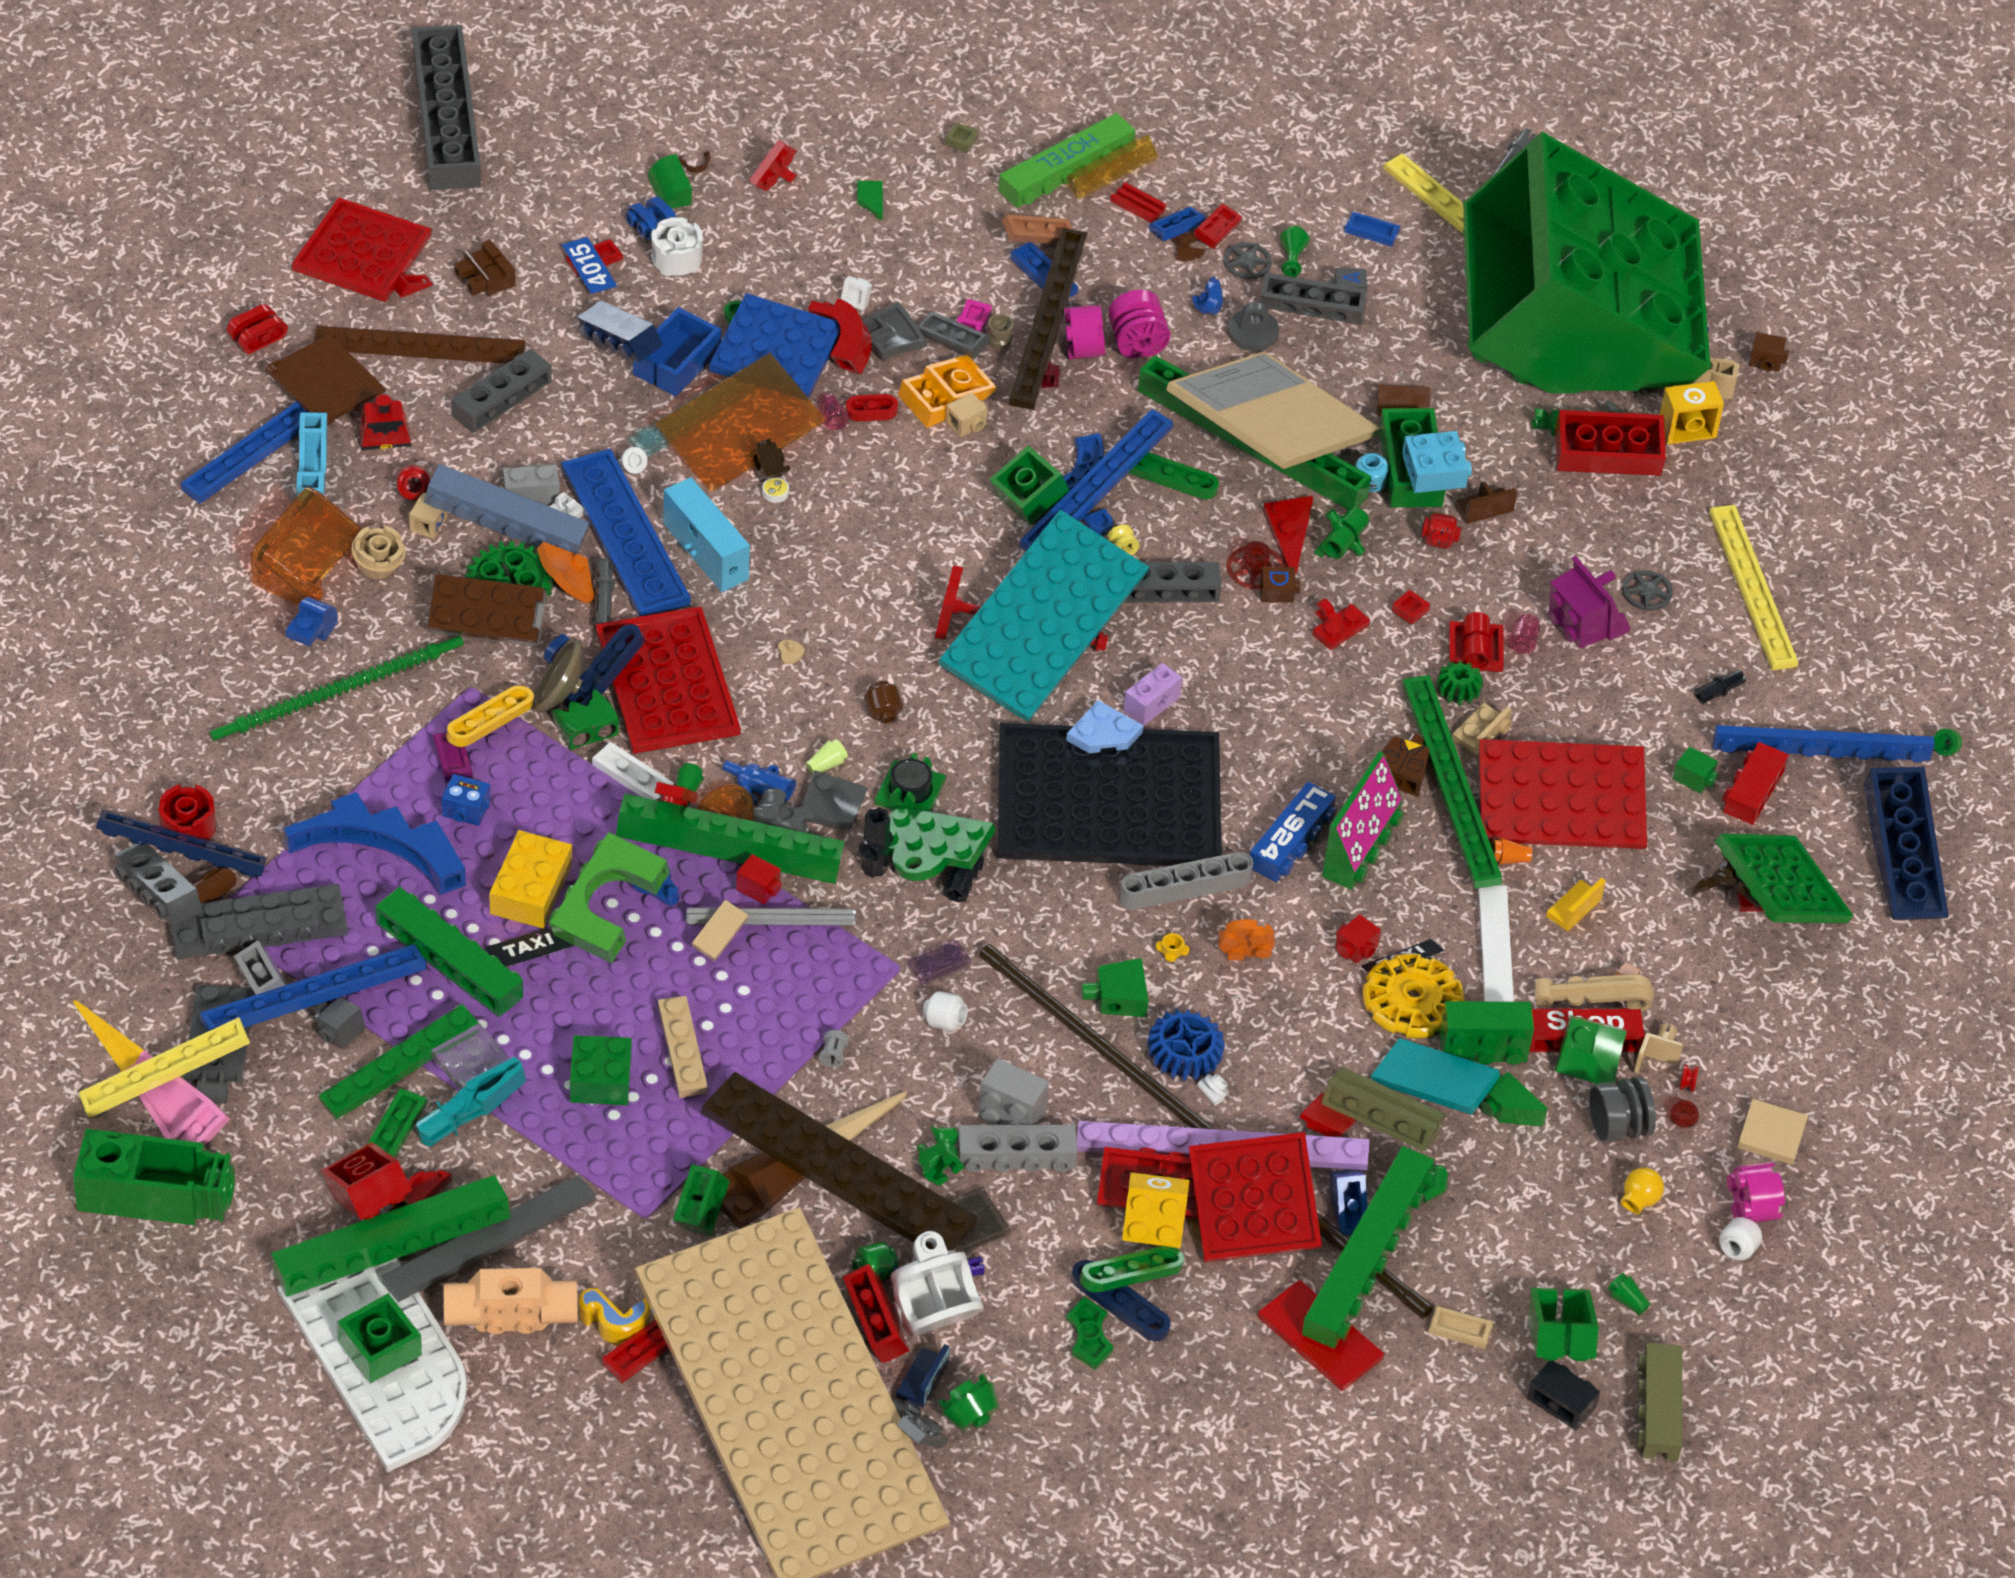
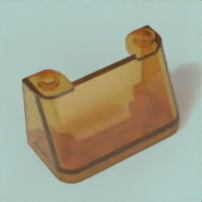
[251,487,363,606]

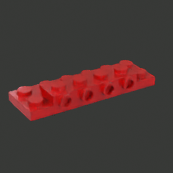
[1097,1146,1198,1219]

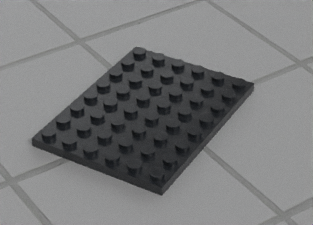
[998,723,1222,866]

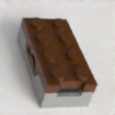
[428,574,547,647]

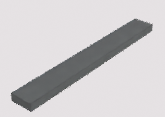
[381,1175,596,1302]

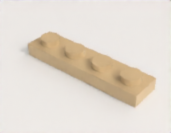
[658,996,708,1098]

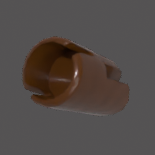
[191,868,237,903]

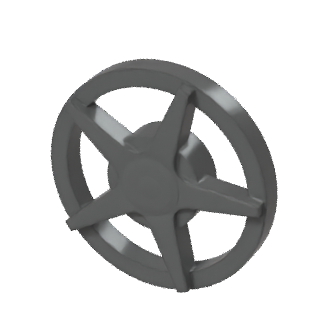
[1224,242,1272,279]
[1622,570,1673,611]

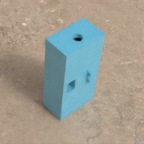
[663,477,750,592]

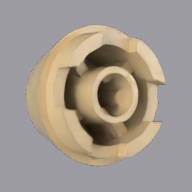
[351,526,406,579]

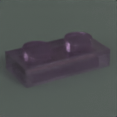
[907,940,971,986]

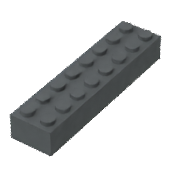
[412,25,481,190]

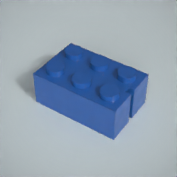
[633,307,721,397]

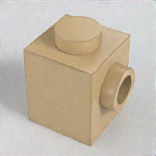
[945,392,988,437]

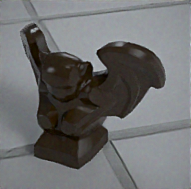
[1691,857,1761,908]

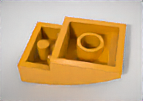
[898,355,997,428]

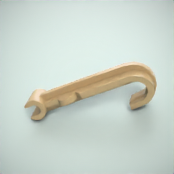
[1535,974,1654,1012]

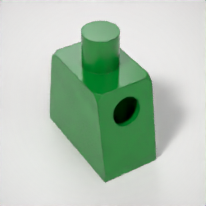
[1081,958,1149,1017]

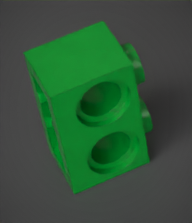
[673,1164,730,1236]

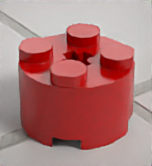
[158,784,216,840]

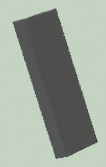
[918,311,991,359]

